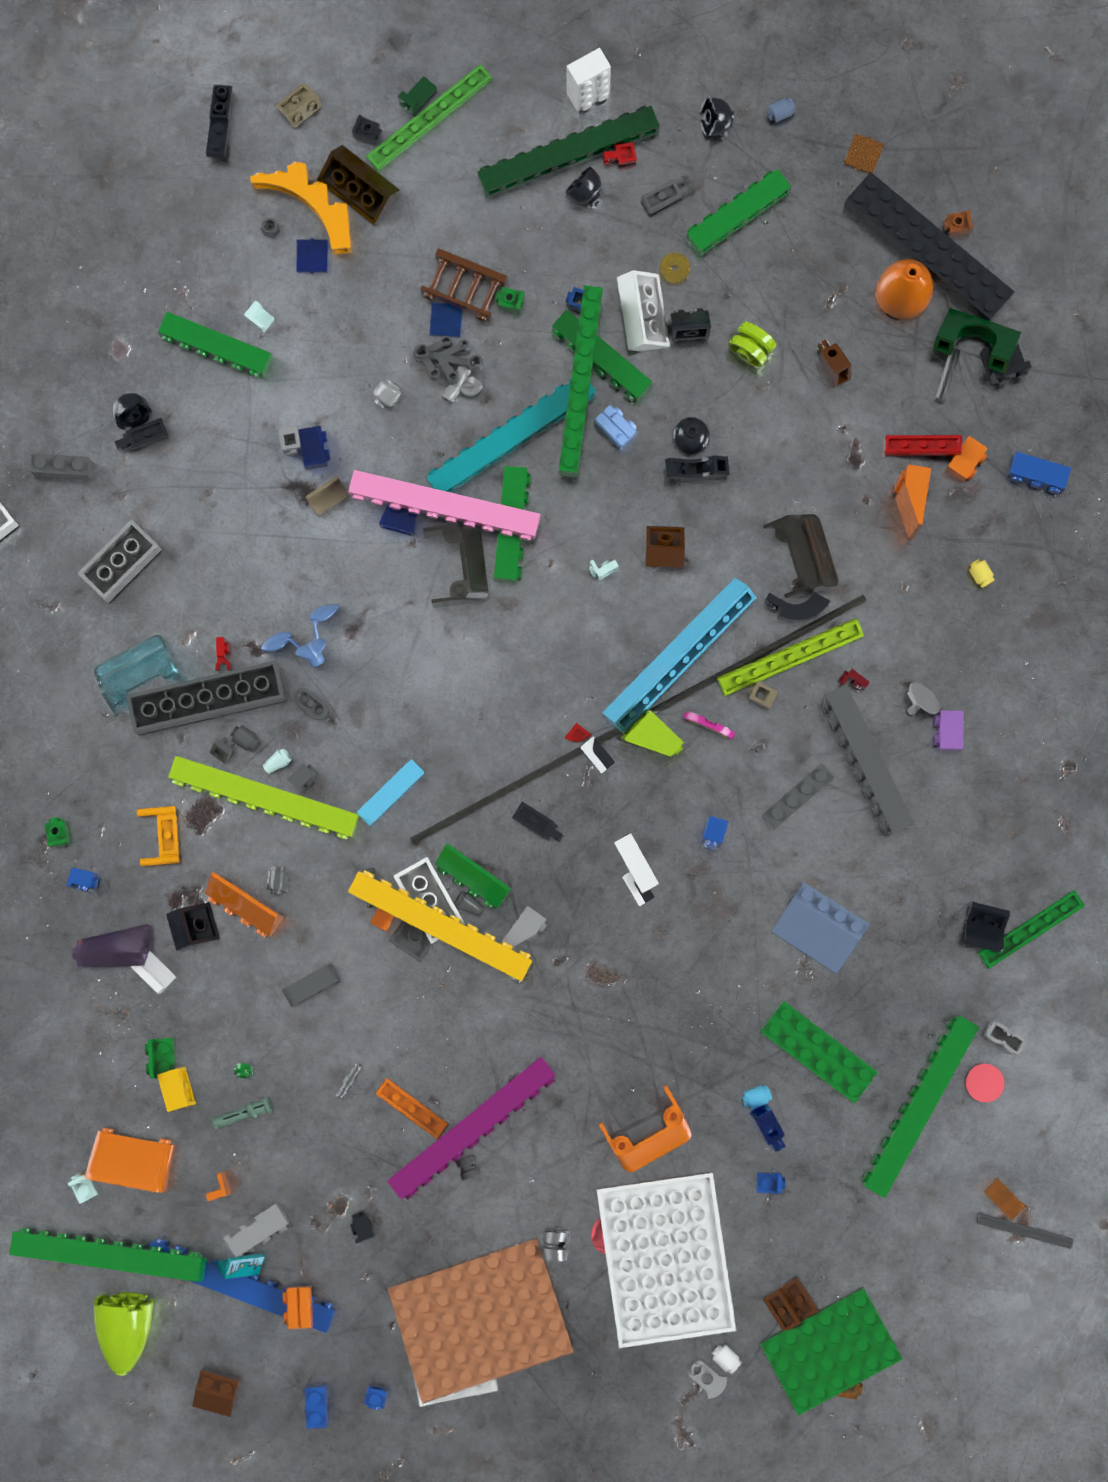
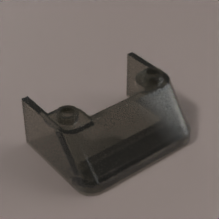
[763,514,838,598]
[422,524,489,608]

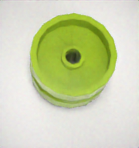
[728,321,777,368]

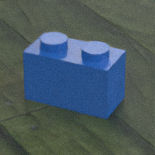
[305,1384,328,1429]

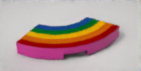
[683,711,735,739]

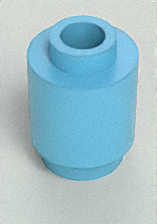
[742,1085,772,1110]

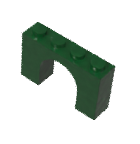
[933,308,1021,374]

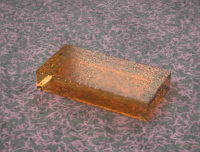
[984,1178,1025,1221]

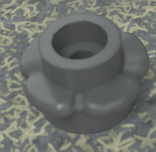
[261,218,279,236]

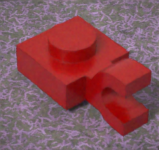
[602,142,637,165]
[215,637,232,671]

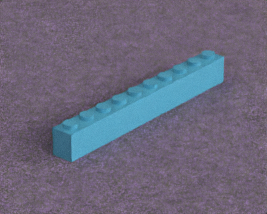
[602,578,757,733]

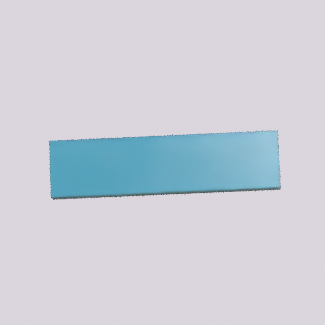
[356,759,425,826]

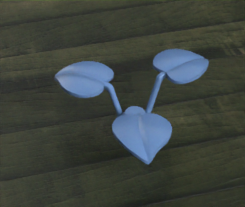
[261,604,340,667]

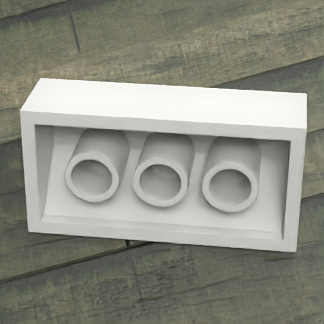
[617,270,670,351]

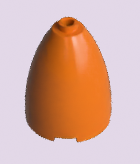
[875,259,933,320]

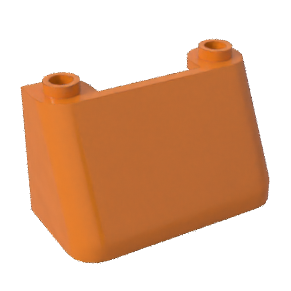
[85,1127,176,1193]

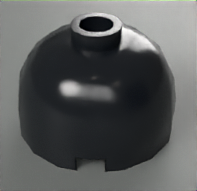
[700,97,734,136]
[565,166,602,204]
[112,393,152,429]
[673,417,710,456]

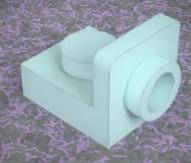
[588,560,619,580]
[68,1172,99,1204]

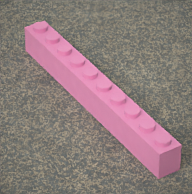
[348,470,540,541]

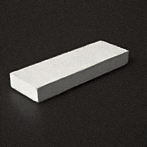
[614,834,659,893]

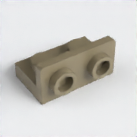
[276,83,322,128]

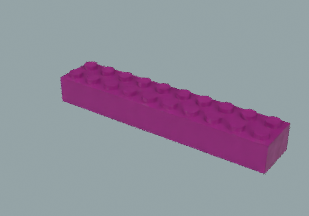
[387,1057,556,1200]

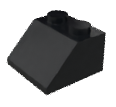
[670,308,711,340]
[166,902,220,951]

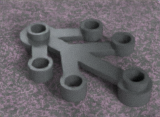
[413,336,484,385]

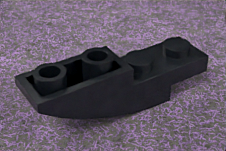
[206,84,233,158]

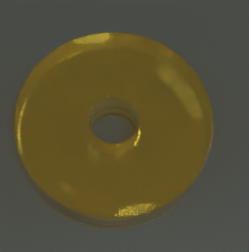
[660,253,690,284]

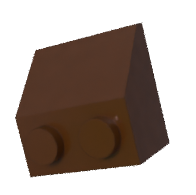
[645,526,685,568]
[192,1367,242,1417]

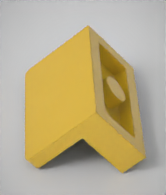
[157,1066,196,1112]

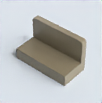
[306,476,349,516]

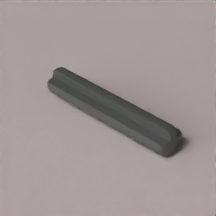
[935,348,960,403]

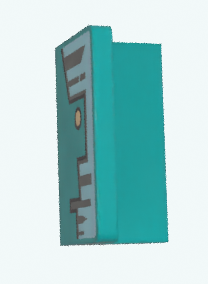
[216,1254,265,1279]

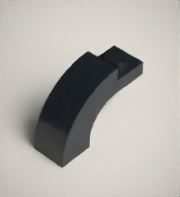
[665,455,730,481]
[764,592,830,623]

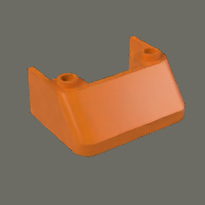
[599,1086,692,1172]

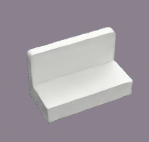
[130,951,176,994]

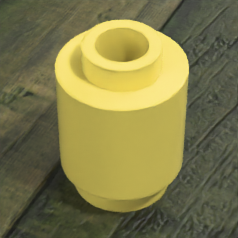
[969,559,995,588]

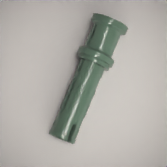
[212,1096,272,1130]

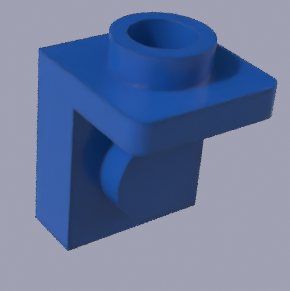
[757,1173,785,1194]

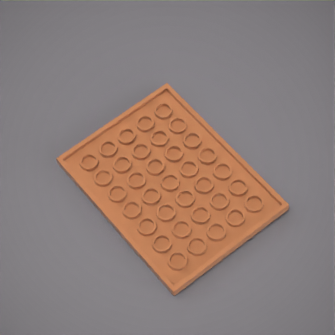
[388,1238,574,1404]

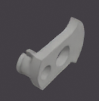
[688,1360,727,1399]

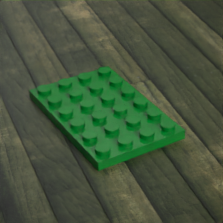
[760,1288,903,1416]

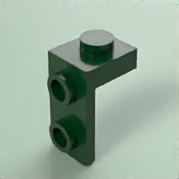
[398,77,437,115]

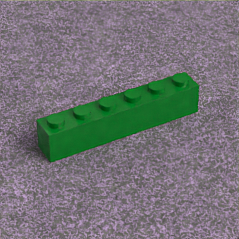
[686,169,791,256]
[552,309,652,403]
[158,312,273,378]
[494,466,531,583]

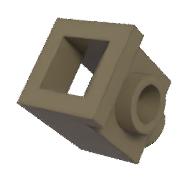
[747,681,779,711]

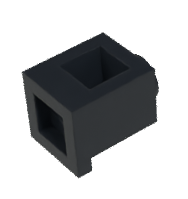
[352,115,382,145]
[350,1211,376,1243]

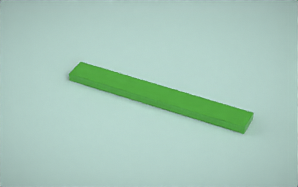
[366,64,493,172]

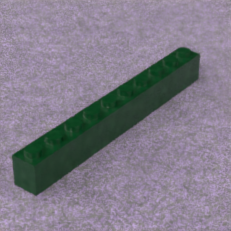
[477,105,660,198]

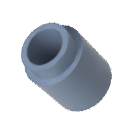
[767,98,796,123]

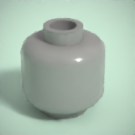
[373,379,401,408]

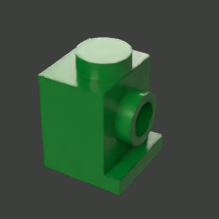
[495,287,525,314]
[44,817,70,847]

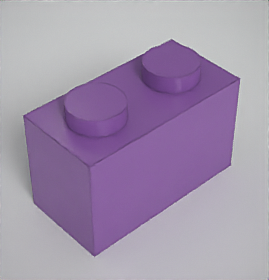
[934,710,964,751]

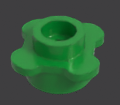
[233,1063,253,1078]

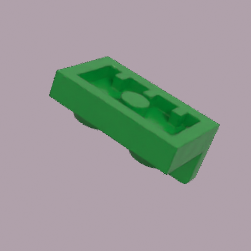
[145,1038,175,1079]

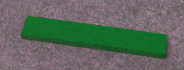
[978,890,1085,969]

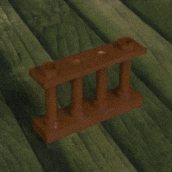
[420,248,508,322]

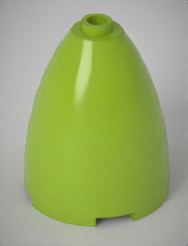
[94,1292,154,1375]

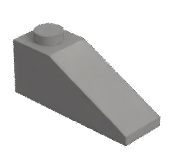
[500,906,547,947]

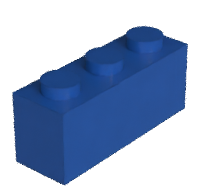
[1007,451,1071,494]
[700,816,729,850]

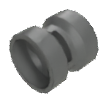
[456,1155,480,1180]

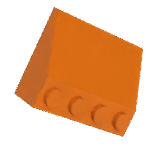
[893,464,931,540]
[205,872,284,937]

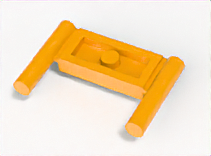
[137,806,180,866]

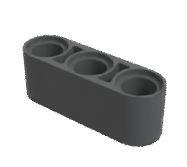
[282,963,340,1007]

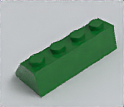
[435,843,511,909]

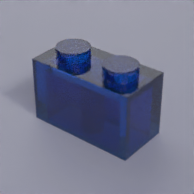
[298,426,331,470]

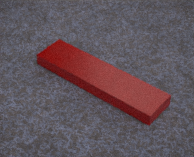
[885,435,963,455]

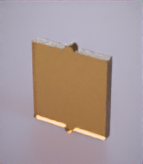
[844,133,884,173]

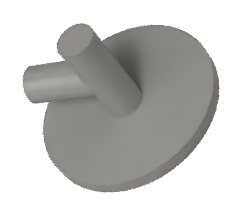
[907,683,941,715]

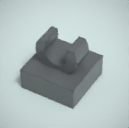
[210,737,235,764]

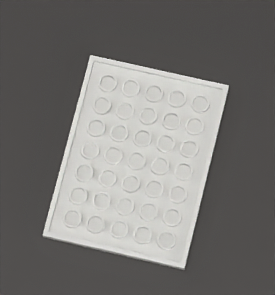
[596,1173,736,1348]

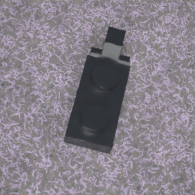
[114,418,169,451]
[512,802,564,842]

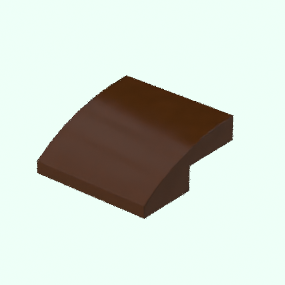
[763,1276,819,1331]

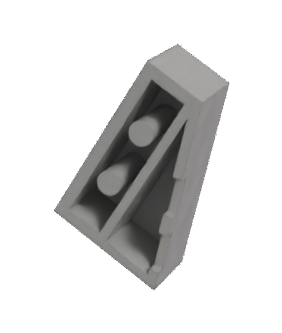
[224,1203,290,1257]

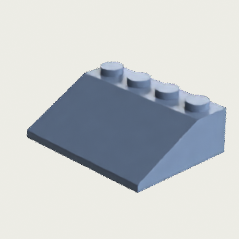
[772,882,870,974]

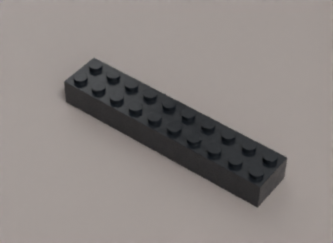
[844,172,1015,321]

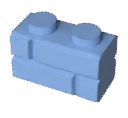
[594,405,637,450]

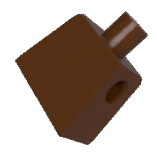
[817,340,852,388]

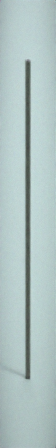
[410,595,867,845]

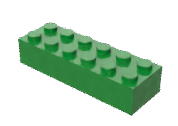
[759,1001,878,1104]

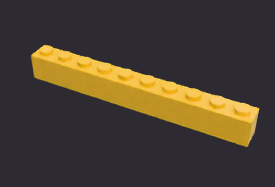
[348,870,532,982]

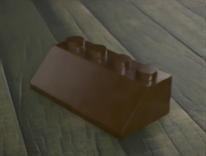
[317,145,400,225]

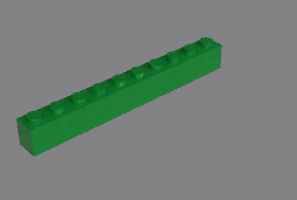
[558,285,603,478]
[862,1015,979,1198]
[9,1228,207,1282]

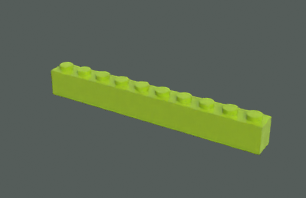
[168,756,360,840]

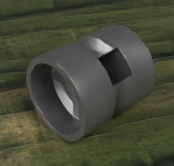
[542,1231,569,1261]

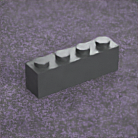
[762,763,835,830]

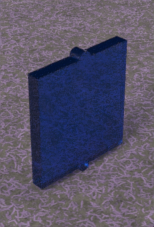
[296,238,328,274]
[429,303,462,337]

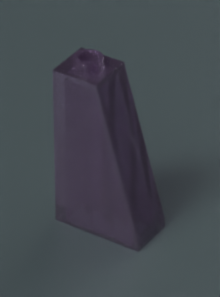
[72,924,153,968]

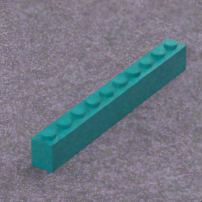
[426,379,597,492]

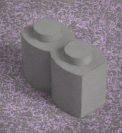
[983,1022,1027,1054]

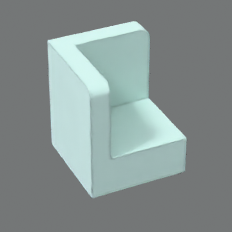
[244,300,274,333]

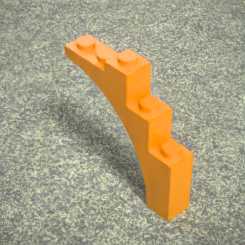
[250,162,352,255]

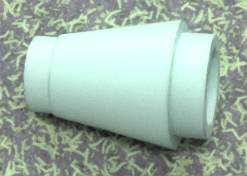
[262,748,292,774]

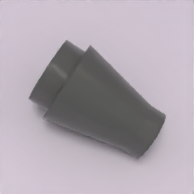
[454,891,484,916]

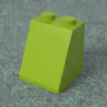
[620,710,684,756]

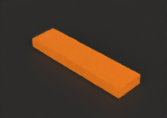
[375,1078,449,1140]

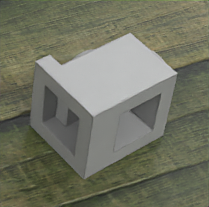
[278,425,302,456]

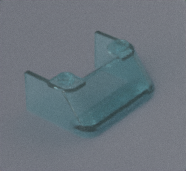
[94,635,184,717]

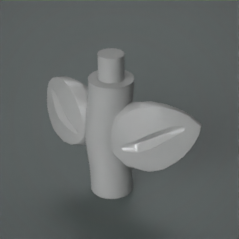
[435,363,483,403]

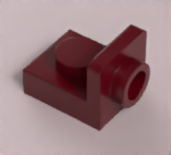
[838,669,870,691]

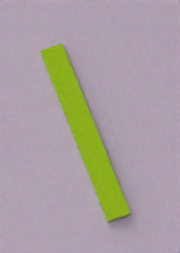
[717,618,864,696]

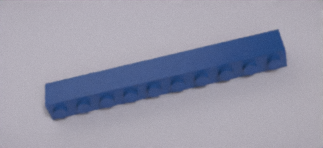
[148,1238,336,1333]

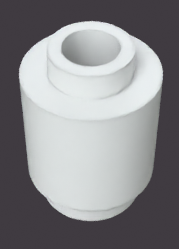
[712,1344,742,1374]

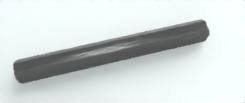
[977,1213,1073,1249]

